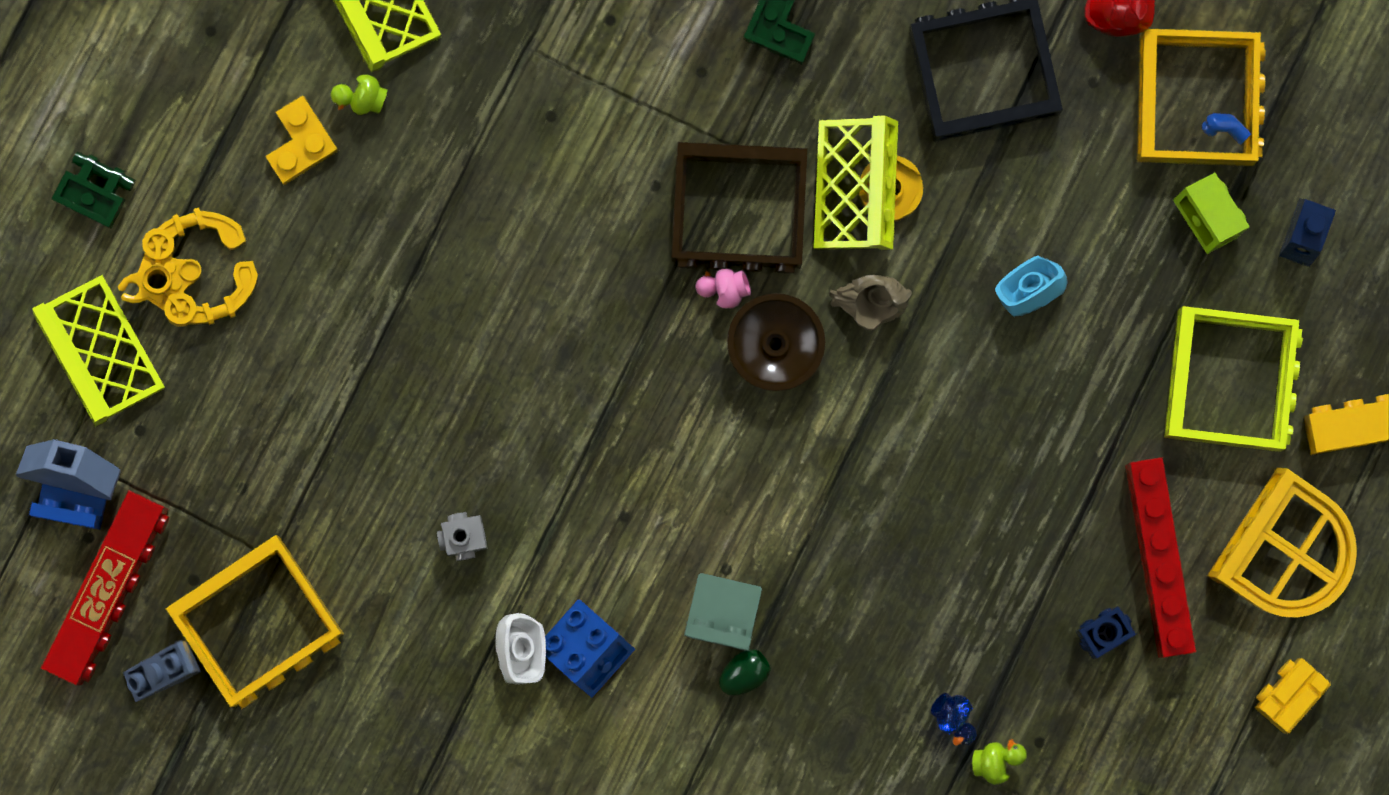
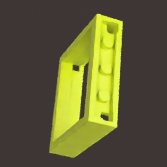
[1164,306,1303,452]

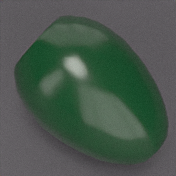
[719,649,771,696]

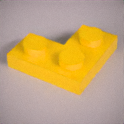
[265,95,338,185]

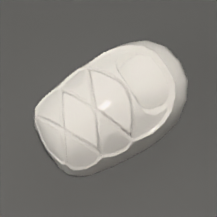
[496,613,546,684]

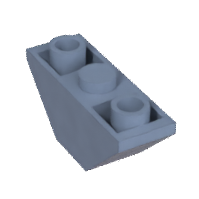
[16,439,121,500]
[123,641,201,702]

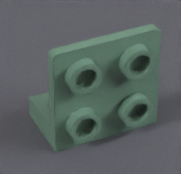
[684,573,762,651]

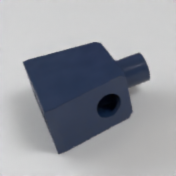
[1279,198,1336,267]

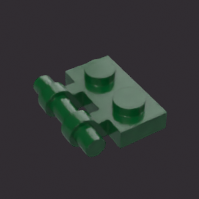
[51,152,136,229]

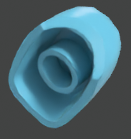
[995,255,1068,317]

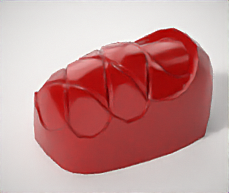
[1084,0,1155,37]

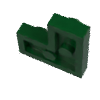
[743,0,815,65]

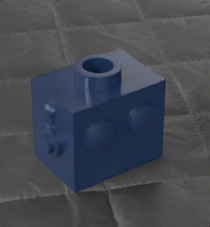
[1075,606,1136,659]

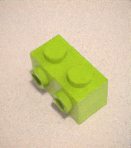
[1173,173,1250,254]

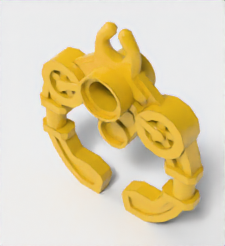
[117,207,258,327]

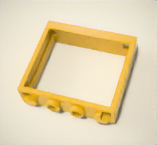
[1137,29,1266,166]
[166,535,344,709]

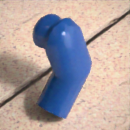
[1202,113,1252,145]

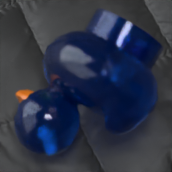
[931,693,977,745]

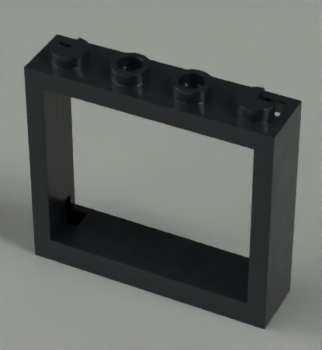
[909,0,1063,142]

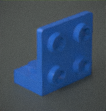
[29,484,107,530]
[545,600,635,698]

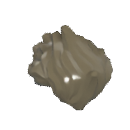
[829,274,912,331]

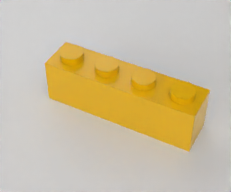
[1304,394,1389,455]

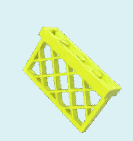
[333,0,441,72]
[814,116,898,250]
[32,275,165,427]

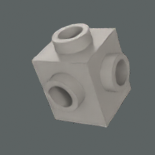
[437,512,488,561]

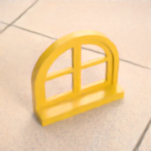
[1207,467,1357,617]

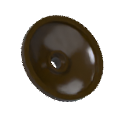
[727,293,825,391]

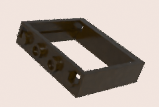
[672,142,808,274]

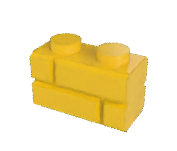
[1255,658,1332,734]

